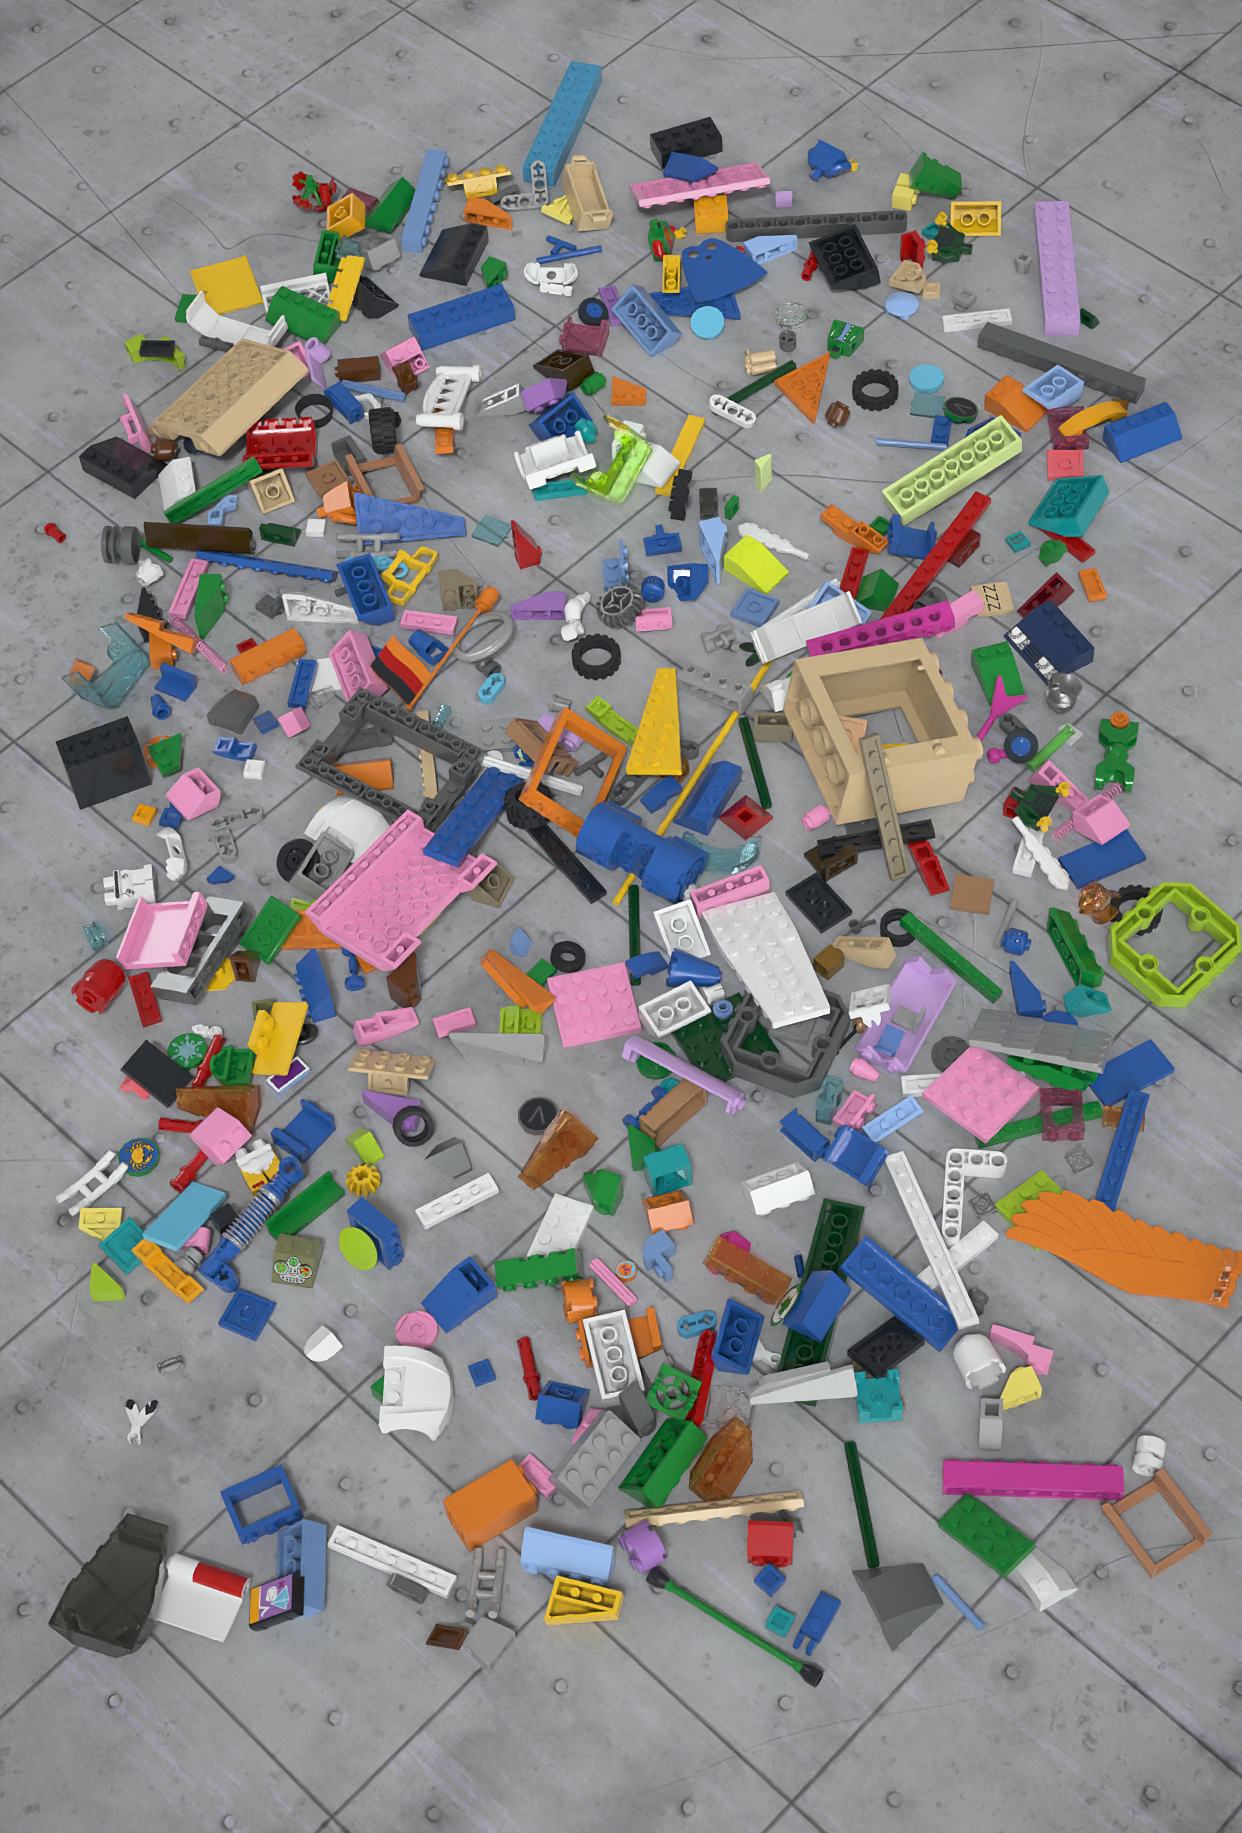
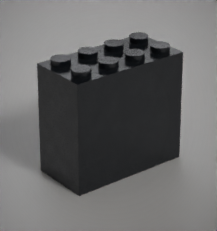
[55,716,152,810]

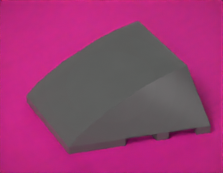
[852,1564,944,1652]

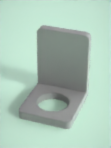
[891,1006,926,1034]

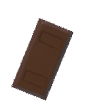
[426,1624,467,1650]

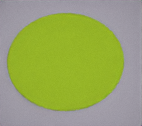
[339,1227,377,1271]

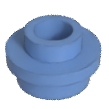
[713,1000,733,1020]

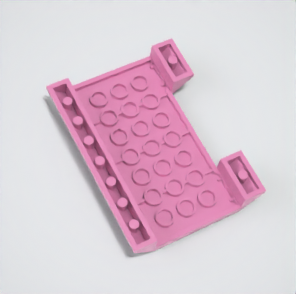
[305,810,497,972]

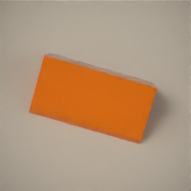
[334,757,394,796]

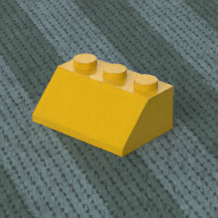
[950,201,1001,236]

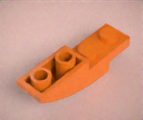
[435,402,454,454]
[820,503,888,554]

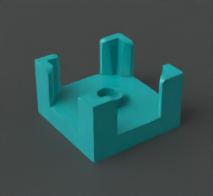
[854,1369,903,1424]

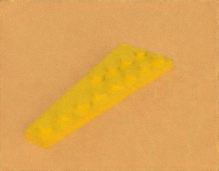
[626,668,682,775]

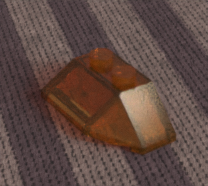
[689,1416,753,1502]

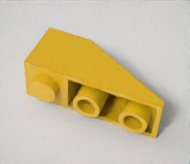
[663,255,681,293]

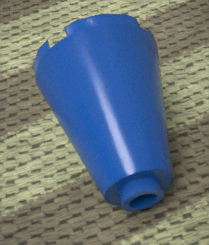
[666,948,722,987]

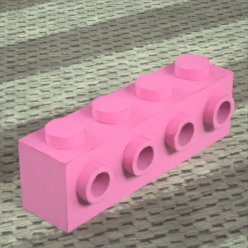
[689,865,770,919]

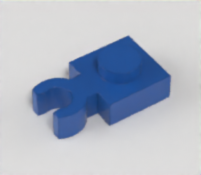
[159,802,183,830]

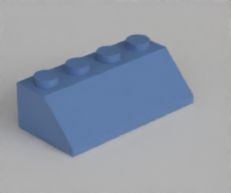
[611,284,682,357]
[276,1519,327,1618]

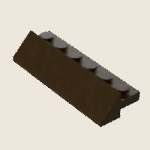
[144,522,256,553]

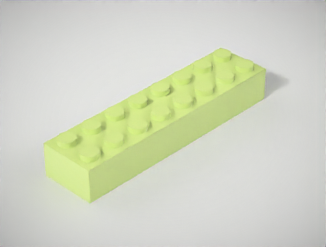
[882,415,1022,526]

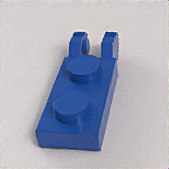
[793,1592,841,1656]

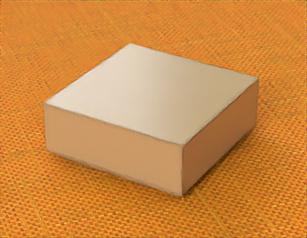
[923,282,941,299]

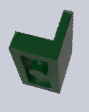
[259,523,301,547]

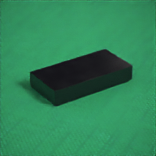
[139,340,176,357]

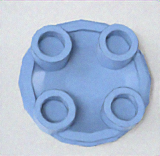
[885,292,919,320]

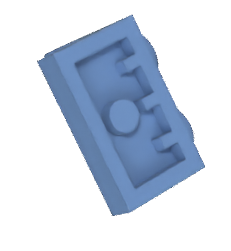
[603,540,629,591]

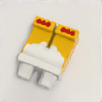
[235,1139,280,1197]

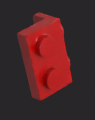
[900,230,926,269]

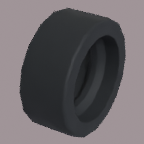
[880,908,915,947]
[392,1106,433,1147]

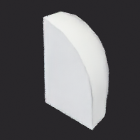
[304,1326,343,1362]

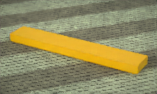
[655,415,705,497]

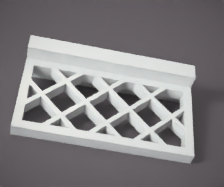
[260,273,333,325]

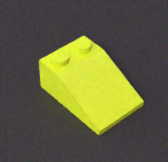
[724,534,789,595]

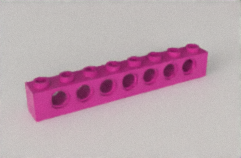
[806,600,955,657]

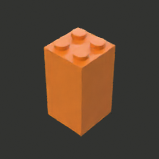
[443,1459,539,1553]

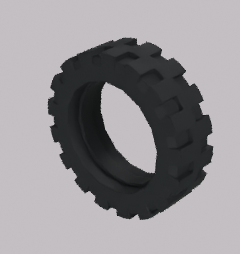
[852,369,899,411]
[572,634,621,681]
[1108,884,1163,936]

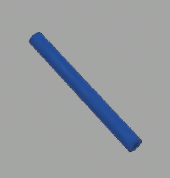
[536,245,602,264]

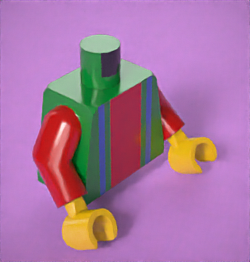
[648,219,687,265]

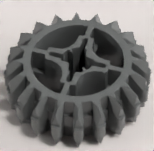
[596,582,645,629]

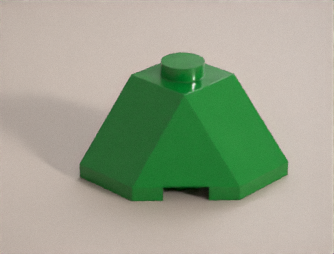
[583,1169,624,1216]

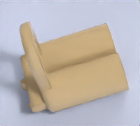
[744,349,776,376]

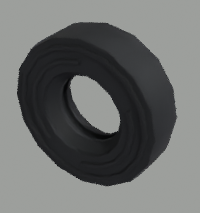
[550,941,586,973]

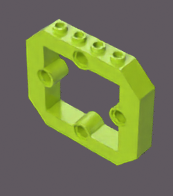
[1107,882,1242,1008]

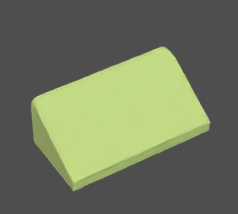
[754,454,772,492]

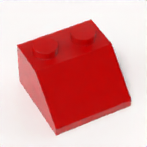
[747,1520,793,1568]

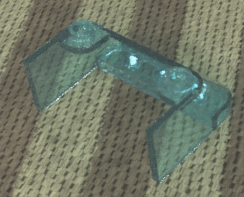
[61,622,150,710]

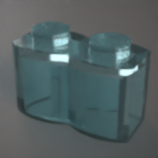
[815,1075,843,1125]

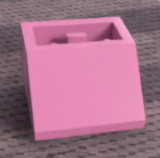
[380,337,430,379]
[166,767,221,821]
[1072,794,1130,845]

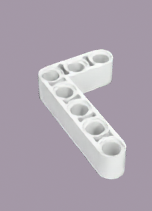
[941,1148,1007,1249]

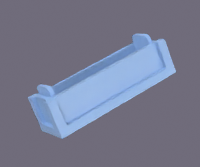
[860,1095,923,1143]

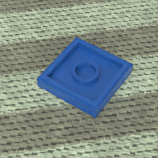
[218,1288,276,1341]

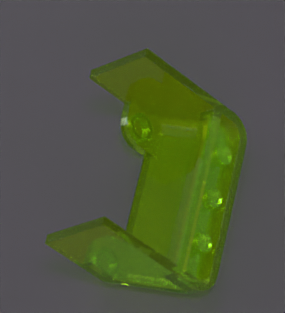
[570,414,652,504]

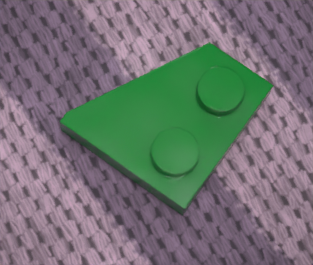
[148,733,183,777]

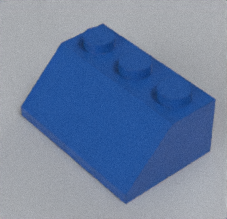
[529,392,593,441]
[294,948,336,1023]

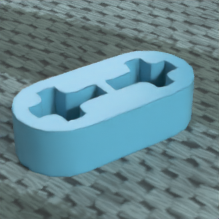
[478,673,505,704]

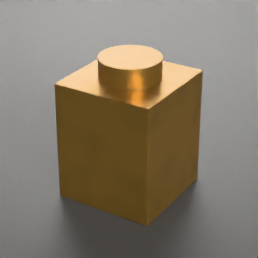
[813,944,844,981]

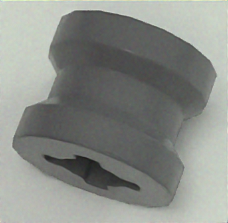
[779,330,796,352]
[968,1289,989,1316]

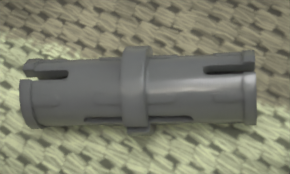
[199,335,234,352]

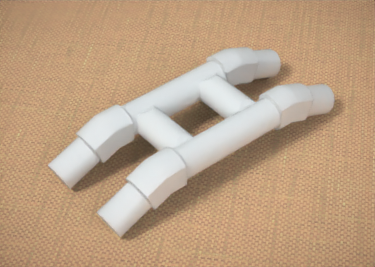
[56,1149,129,1216]

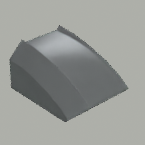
[207,689,259,735]

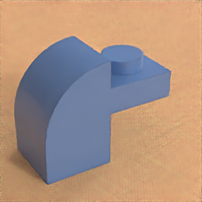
[643,1229,675,1282]

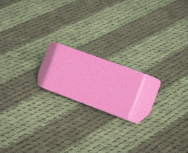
[120,394,152,453]

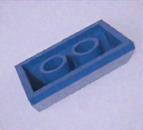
[663,152,719,182]
[783,1271,851,1343]
[711,1298,765,1375]

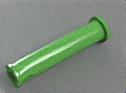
[1025,725,1075,773]

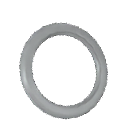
[452,611,514,662]

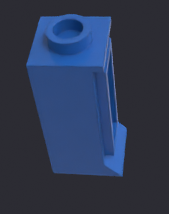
[324,381,364,425]
[780,1107,830,1162]

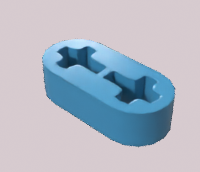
[677,1310,717,1339]

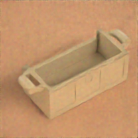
[561,155,613,231]

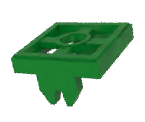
[646,1363,702,1420]

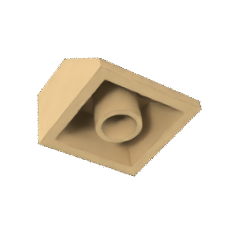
[247,468,295,514]

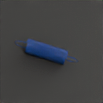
[794,1250,804,1280]

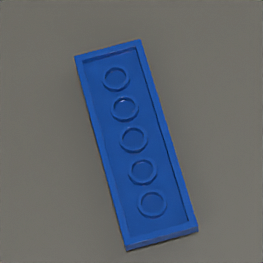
[839,1236,958,1352]

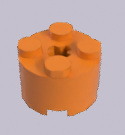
[561,1278,597,1324]

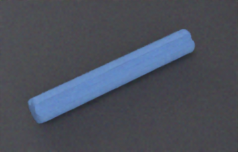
[341,380,406,402]

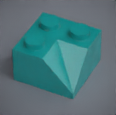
[643,1144,692,1196]

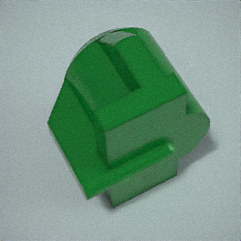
[1039,540,1068,567]

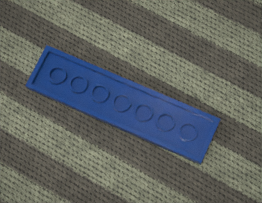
[423,767,523,867]

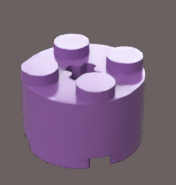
[618,1520,667,1573]

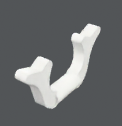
[354,393,381,420]

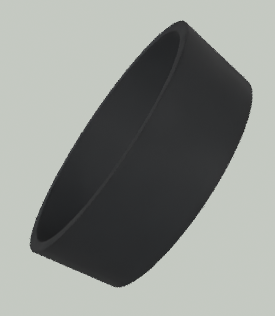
[295,394,333,428]

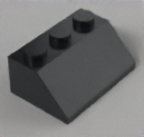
[352,276,399,319]

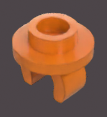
[1110,712,1129,729]

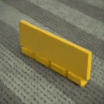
[327,255,365,322]

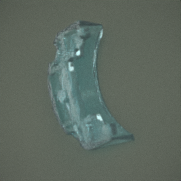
[682,831,762,874]

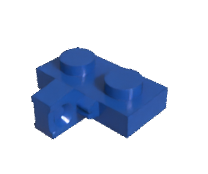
[643,524,682,556]

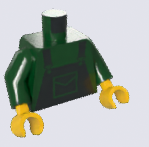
[926,211,973,263]
[1009,782,1071,832]

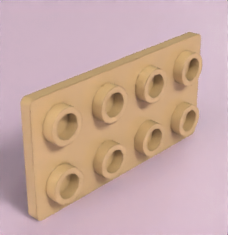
[348,1049,436,1096]

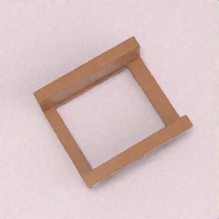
[345,444,424,504]
[1101,1468,1213,1579]

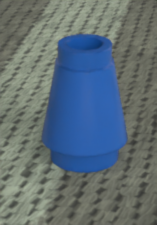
[150,694,170,720]

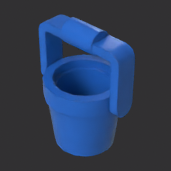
[408,629,449,664]

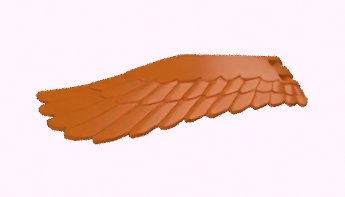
[1006,1190,1242,1309]

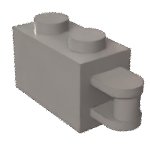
[639,1349,684,1409]

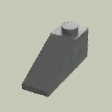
[618,1381,656,1439]

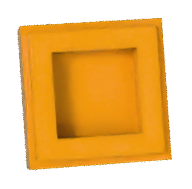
[132,804,158,826]

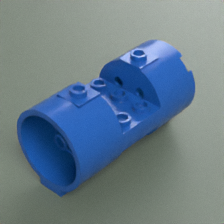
[575,801,709,905]

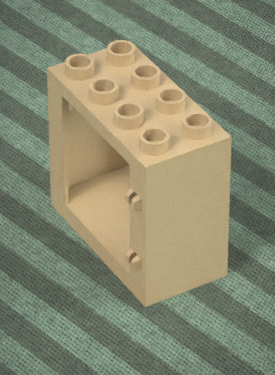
[783,638,983,825]

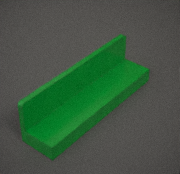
[265,1171,345,1242]

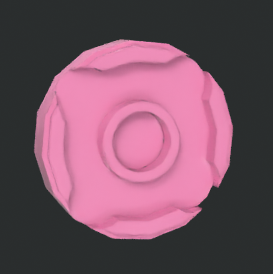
[395,1310,438,1350]

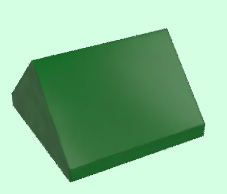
[855,568,899,612]

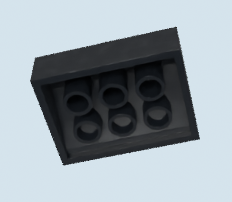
[419,223,489,286]
[808,224,881,289]
[79,436,168,499]

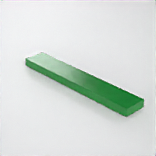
[163,456,263,524]

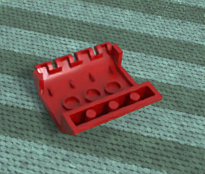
[242,417,317,469]

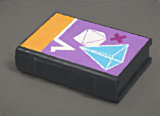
[249,1573,305,1632]

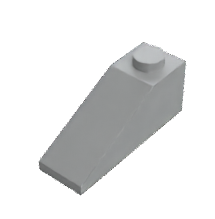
[475,383,527,417]

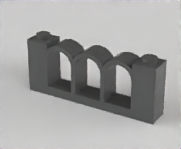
[150,896,252,1005]

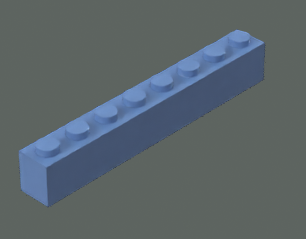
[401,149,450,253]

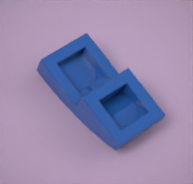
[213,737,257,761]
[640,775,682,814]
[625,951,669,979]

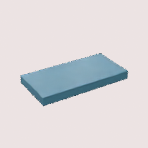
[143,1181,227,1251]

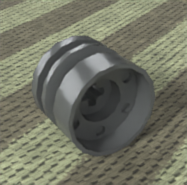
[101,526,140,564]

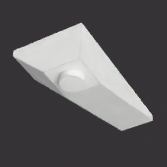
[282,592,359,624]
[1012,1547,1078,1612]

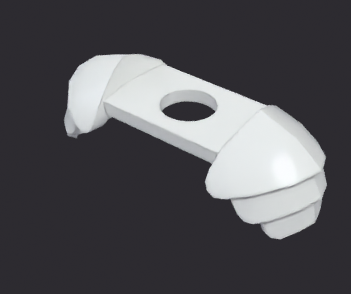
[524,262,578,285]
[156,827,188,882]

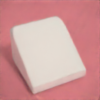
[1056,723,1083,746]

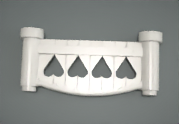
[416,365,482,430]

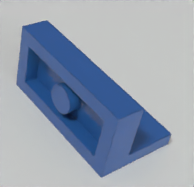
[154,662,197,702]

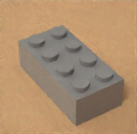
[547,1410,641,1509]

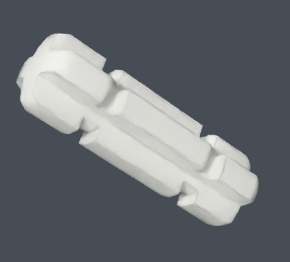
[540,282,573,296]

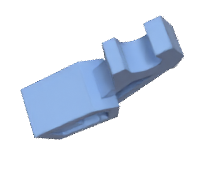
[208,495,238,526]

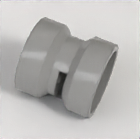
[175,1246,204,1276]

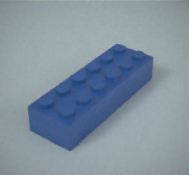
[407,284,515,351]

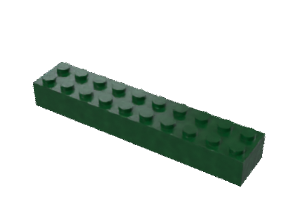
[777,1198,865,1407]

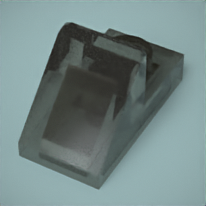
[699,488,718,520]

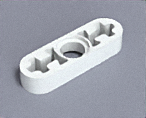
[708,394,756,428]

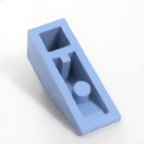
[744,235,797,264]

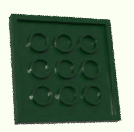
[671,992,779,1082]

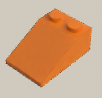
[984,375,1048,433]

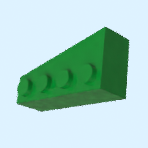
[494,1248,584,1292]

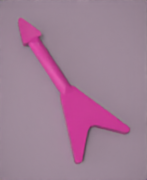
[977,676,1027,745]

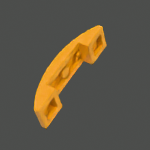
[1058,401,1128,442]
[132,1239,204,1304]

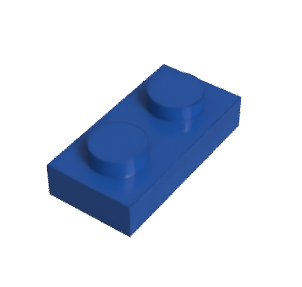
[931,415,952,447]

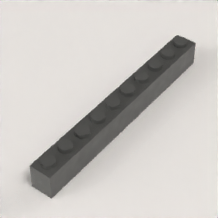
[978,322,1146,404]

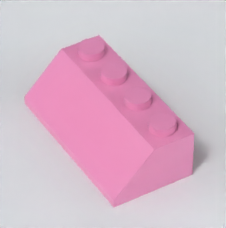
[328,630,388,702]

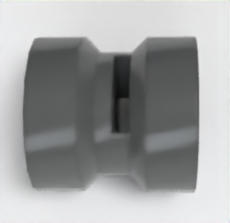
[475,656,501,678]

